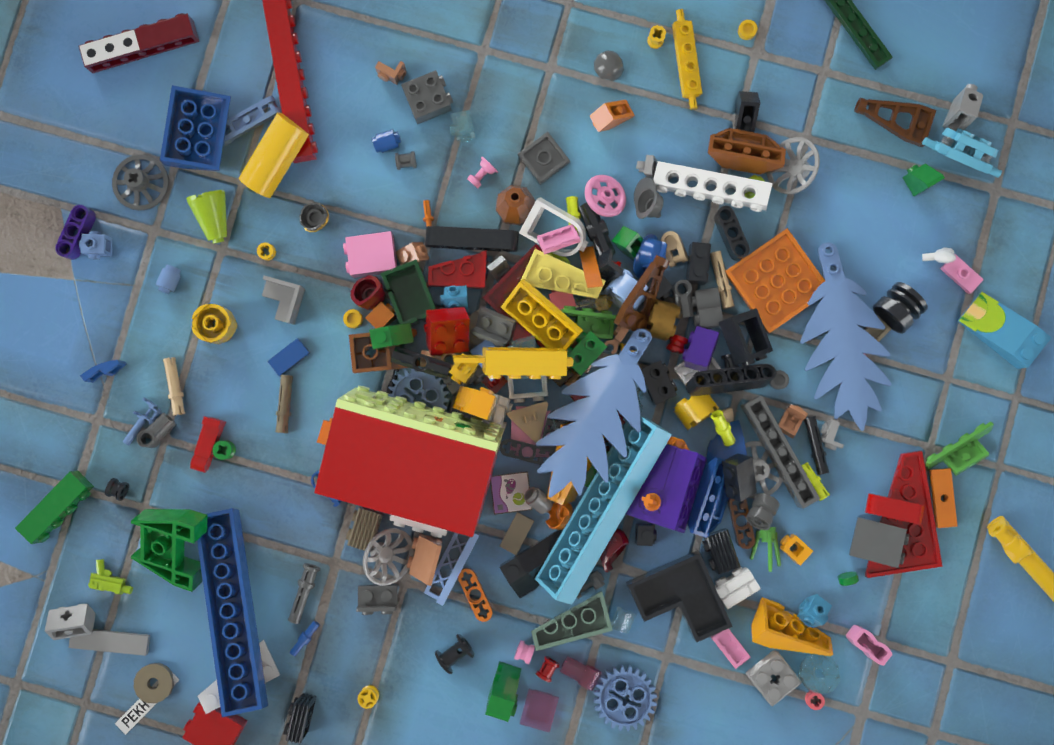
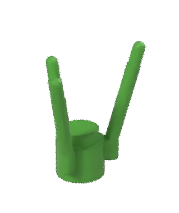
[750,527,781,572]

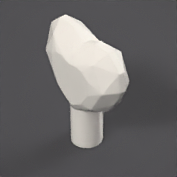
[922,248,956,264]

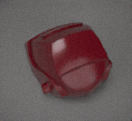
[350,275,386,310]
[600,528,629,573]

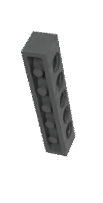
[740,396,820,509]

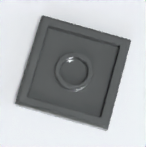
[518,132,570,185]

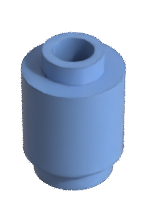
[156,265,181,294]

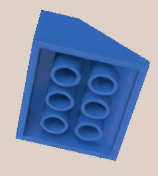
[160,85,231,171]

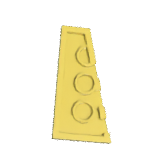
[521,249,605,299]

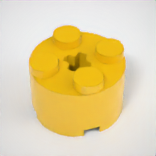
[192,304,237,344]
[674,395,719,431]

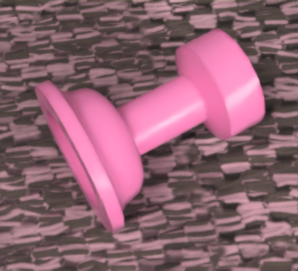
[467,157,498,189]

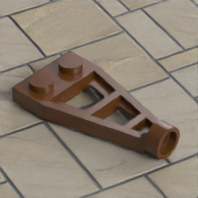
[854,97,936,147]
[614,255,670,331]

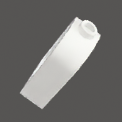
[519,197,589,256]

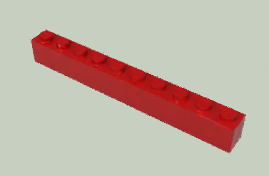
[262,0,318,164]

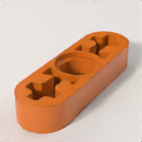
[458,568,493,622]

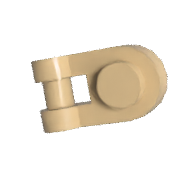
[661,231,689,267]

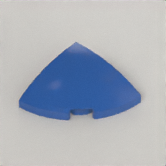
[706,420,747,463]

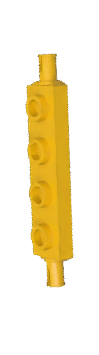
[672,9,702,110]

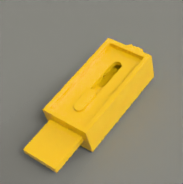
[453,347,574,379]

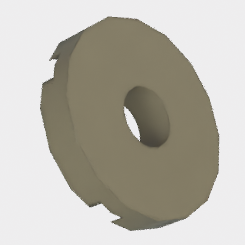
[134,663,174,703]

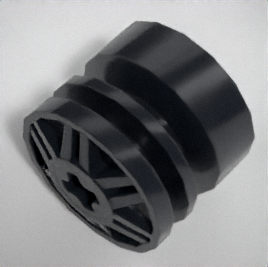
[873,282,928,334]

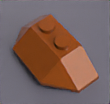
[708,128,786,175]

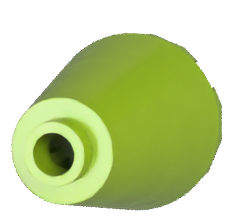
[186,190,227,244]

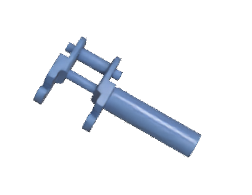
[123,397,162,445]

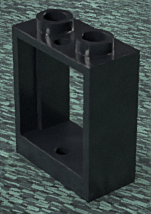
[718,308,773,366]

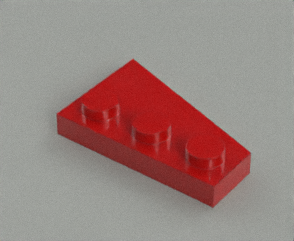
[428,250,487,289]

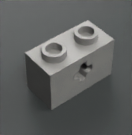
[45,604,96,640]

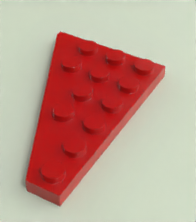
[865,451,943,578]

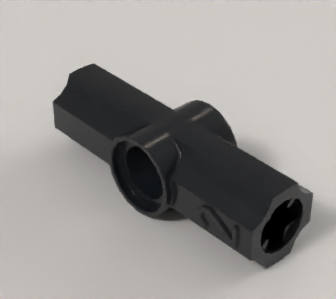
[578,202,616,256]
[391,346,452,380]

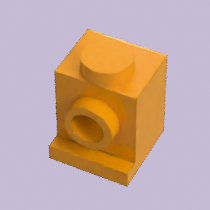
[780,534,813,566]

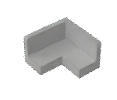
[262,275,305,325]

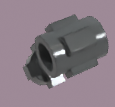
[576,570,605,599]

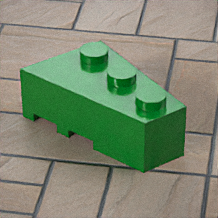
[485,661,522,722]

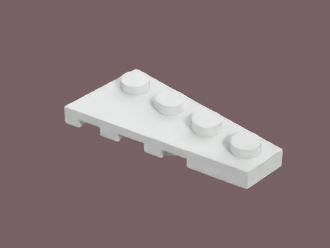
[198,640,280,714]

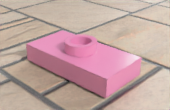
[537,224,580,255]
[940,254,984,294]
[711,628,751,669]

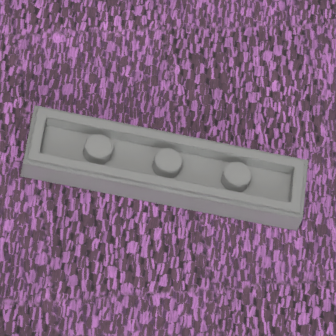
[69,629,150,656]

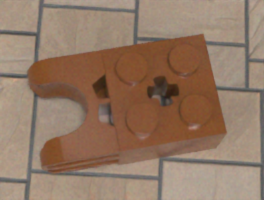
[349,328,420,374]

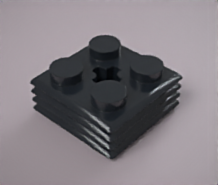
[283,693,316,744]

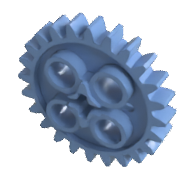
[388,367,450,409]
[593,665,657,731]

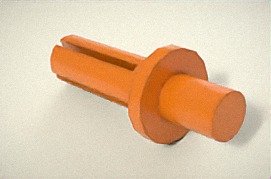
[423,200,434,226]

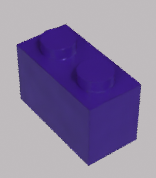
[682,326,719,371]

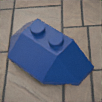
[688,458,729,538]

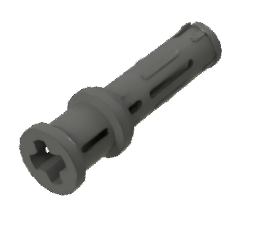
[288,563,321,624]

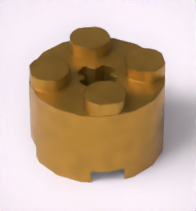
[645,299,681,341]

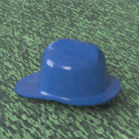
[633,234,667,278]

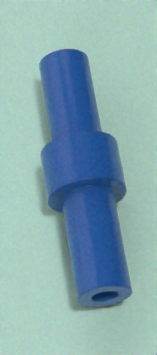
[290,620,320,657]

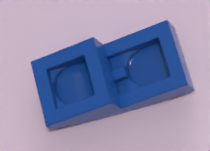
[80,360,127,383]

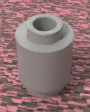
[524,487,553,514]

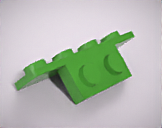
[560,306,617,340]
[925,422,994,476]

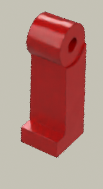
[190,416,226,473]

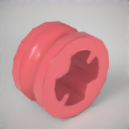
[805,690,825,710]

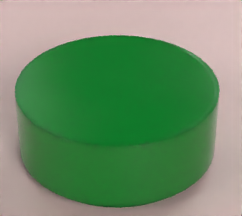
[838,572,859,586]

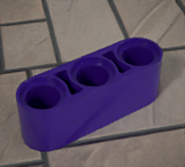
[55,205,96,260]

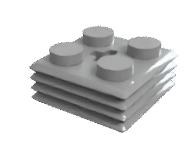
[746,650,802,706]

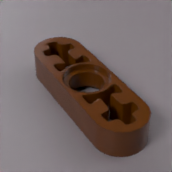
[728,498,755,549]

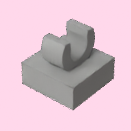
[636,155,658,179]

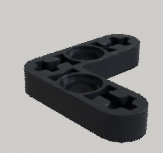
[500,410,564,465]

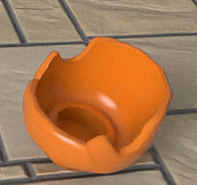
[546,502,574,530]

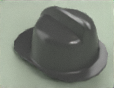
[634,177,664,219]

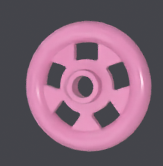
[584,175,626,217]

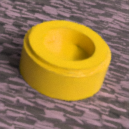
[738,20,758,40]
[343,309,363,329]

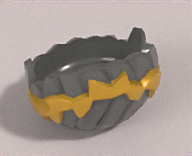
[299,202,329,232]

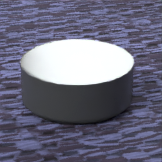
[769,370,789,390]

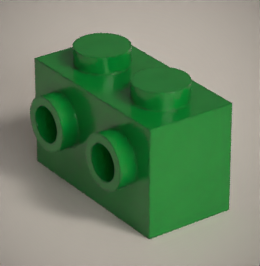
[566,331,607,376]

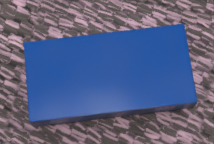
[267,338,310,376]

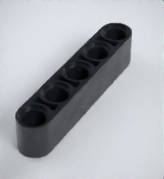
[425,226,519,252]
[686,364,777,396]

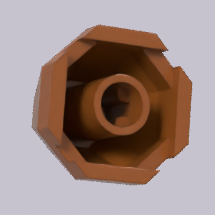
[496,185,535,226]

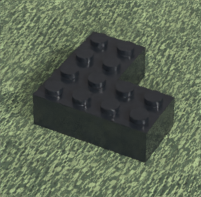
[626,551,733,643]

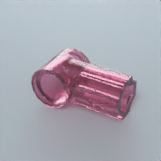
[560,656,602,691]

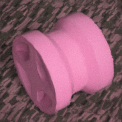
[514,640,535,664]

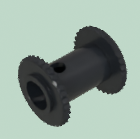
[435,634,474,674]

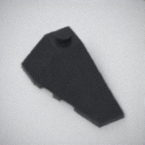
[499,529,563,598]

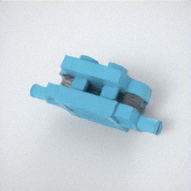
[922,128,1002,178]

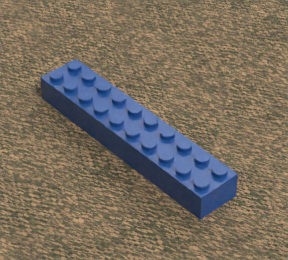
[197,508,268,717]

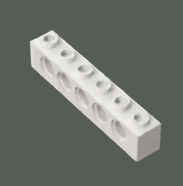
[653,161,772,212]

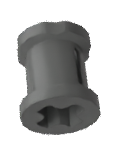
[395,151,416,170]

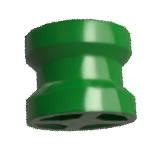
[213,441,236,460]

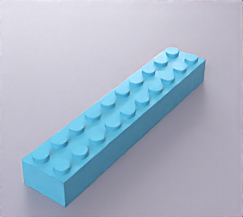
[535,415,672,605]

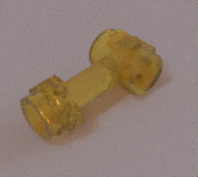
[595,294,613,311]

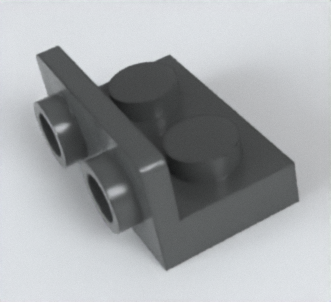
[471,307,517,347]
[356,584,398,615]

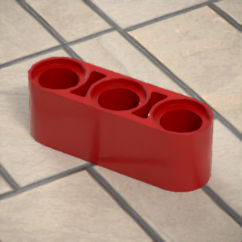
[865,493,925,525]

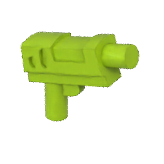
[88,559,133,595]

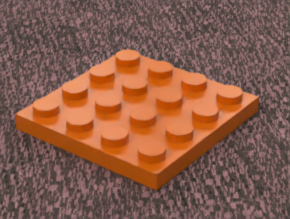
[725,228,826,334]

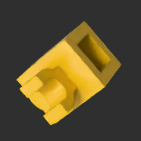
[449,353,480,385]

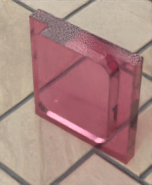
[519,689,559,733]

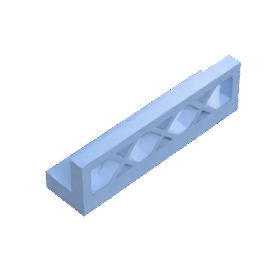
[424,531,480,606]

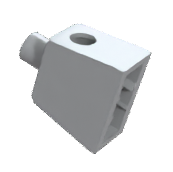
[942,84,983,131]

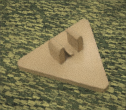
[507,401,548,443]

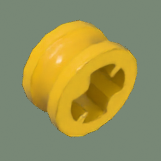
[257,242,276,261]

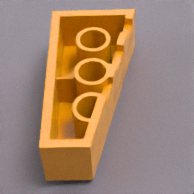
[452,386,497,420]

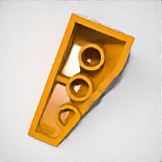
[751,597,833,656]

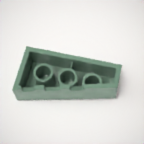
[531,591,613,651]

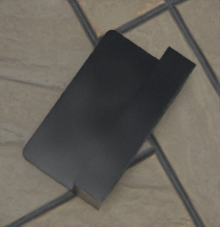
[596,248,623,287]

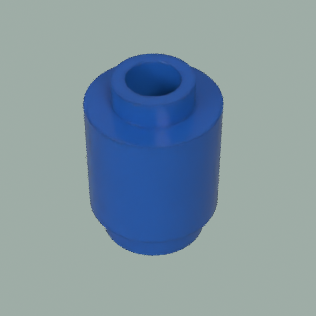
[372,129,401,153]

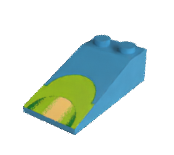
[957,292,1052,369]

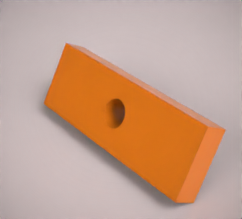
[929,468,958,528]

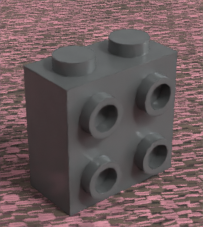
[401,70,453,124]

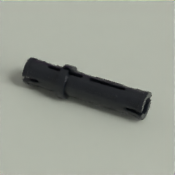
[804,416,829,475]

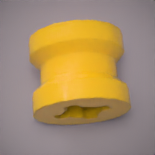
[357,685,379,709]

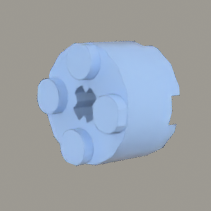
[604,269,648,311]

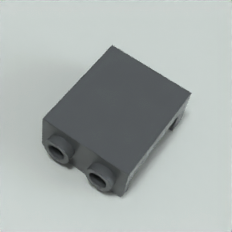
[849,517,909,568]

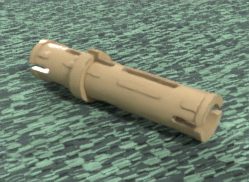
[710,251,735,309]
[163,357,186,416]

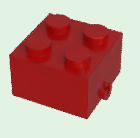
[424,307,470,355]

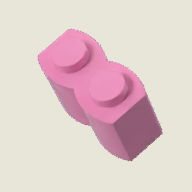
[846,625,893,666]

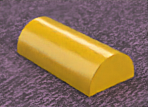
[239,112,309,198]
[501,279,583,350]

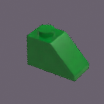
[902,163,945,196]
[612,226,643,261]
[369,323,414,350]

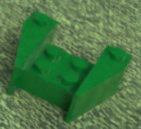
[131,509,207,592]

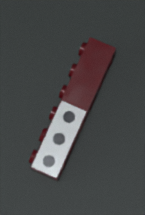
[79,13,200,74]

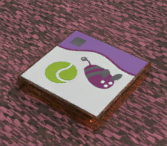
[490,471,532,515]

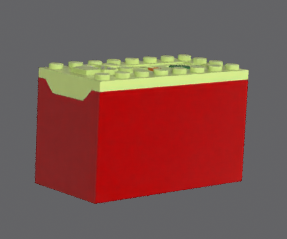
[314,386,505,537]

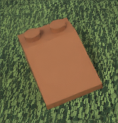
[407,533,442,586]

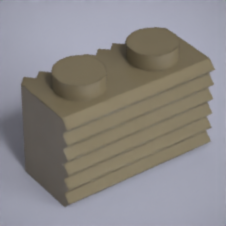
[346,507,383,552]

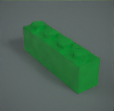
[15,471,94,544]

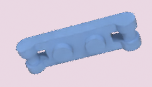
[223,96,282,146]

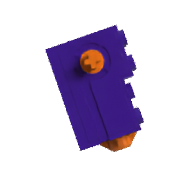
[626,436,707,534]

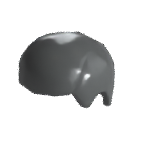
[594,50,624,81]

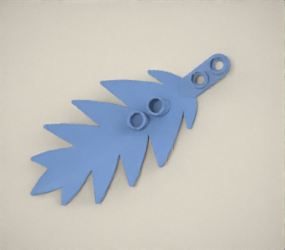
[800,242,892,431]
[536,329,652,498]

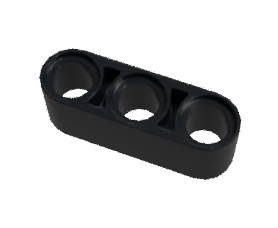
[714,206,750,261]

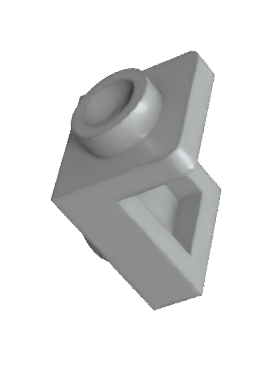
[821,420,844,451]

